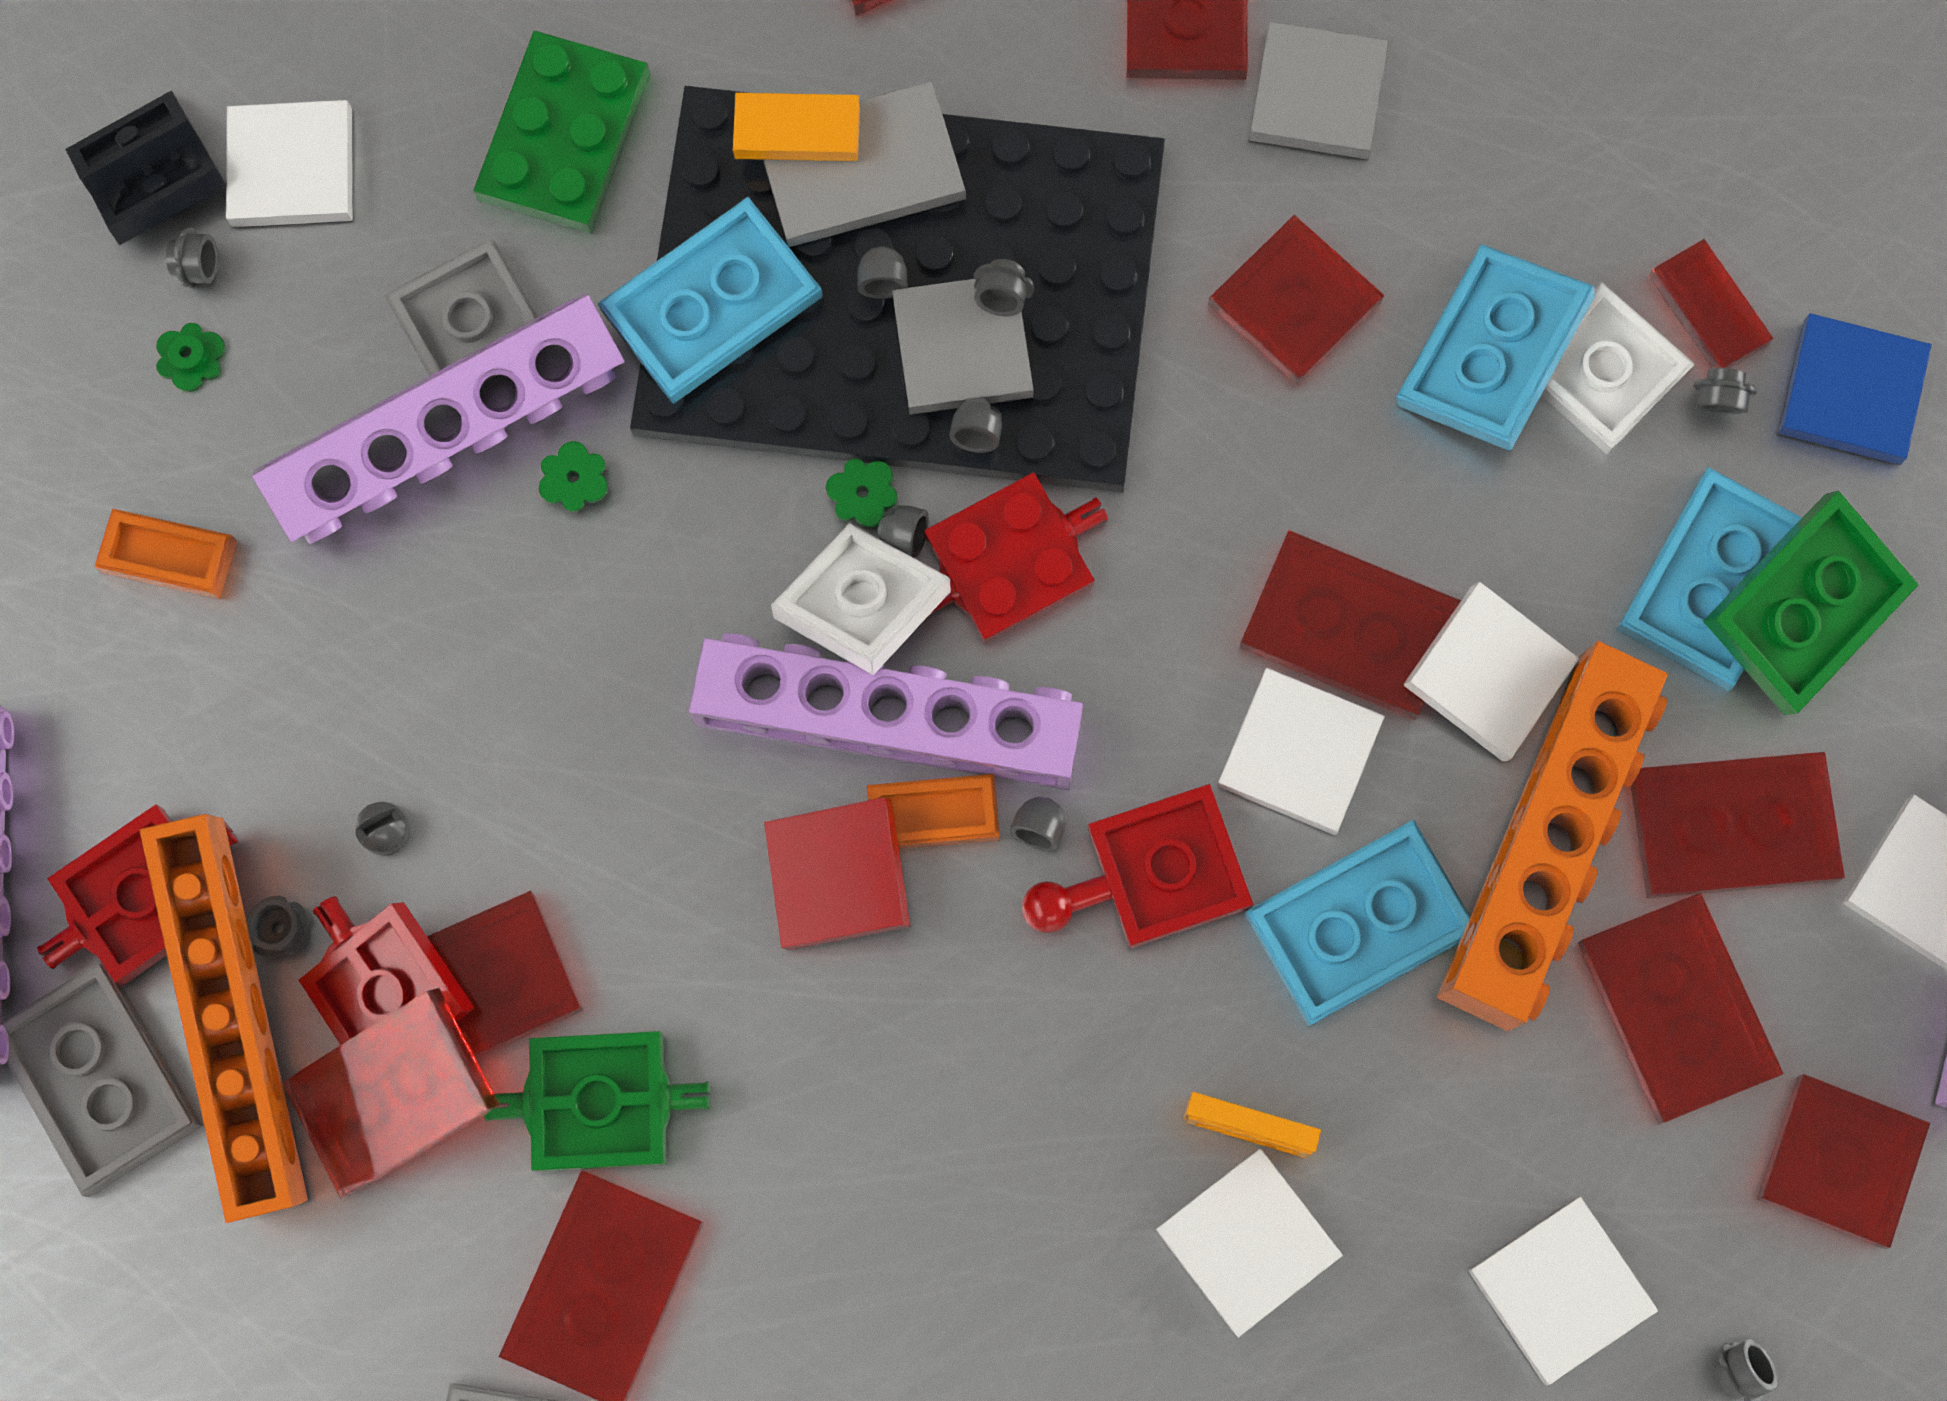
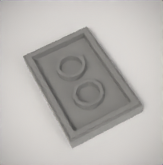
[763,81,966,247]
[1,961,203,1197]

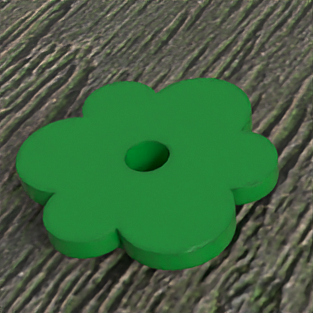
[156,323,225,392]
[539,441,608,512]
[826,459,898,528]

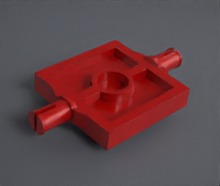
[924,472,1108,644]
[37,804,239,986]
[298,896,474,1094]

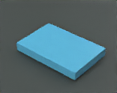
[598,197,823,404]
[1396,244,1595,451]
[1616,467,1802,691]
[1244,820,1470,1027]

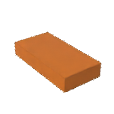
[94,508,237,599]
[867,774,1000,849]

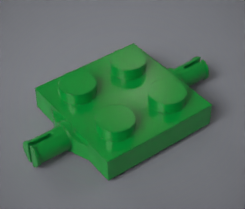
[483,1031,710,1172]

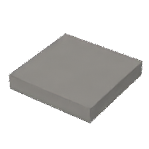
[1249,21,1389,160]
[384,237,551,381]
[892,279,1034,414]

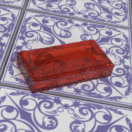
[1648,239,1774,369]

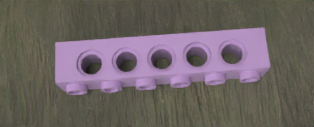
[252,293,625,544]
[689,633,1084,790]

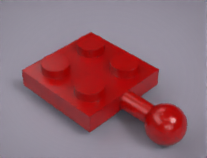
[1022,784,1254,949]

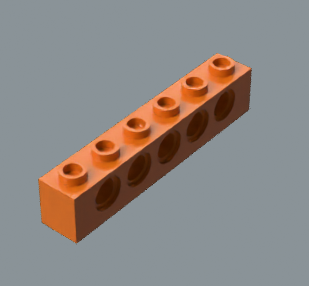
[1436,641,1668,1031]
[139,814,308,1223]

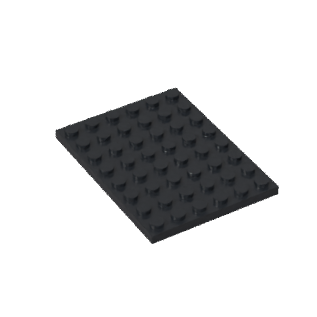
[630,86,1165,493]

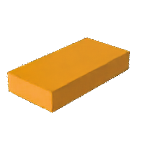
[733,93,860,161]
[1183,1092,1321,1159]

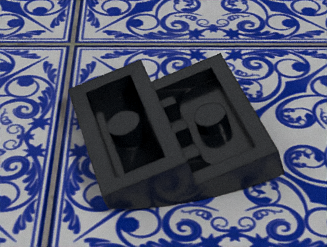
[65,90,227,246]

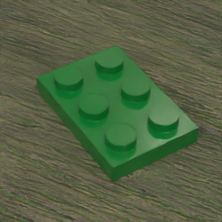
[473,30,650,234]
[1703,490,1919,715]

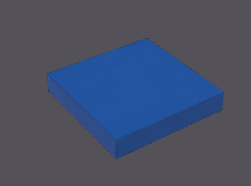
[1778,313,1932,465]

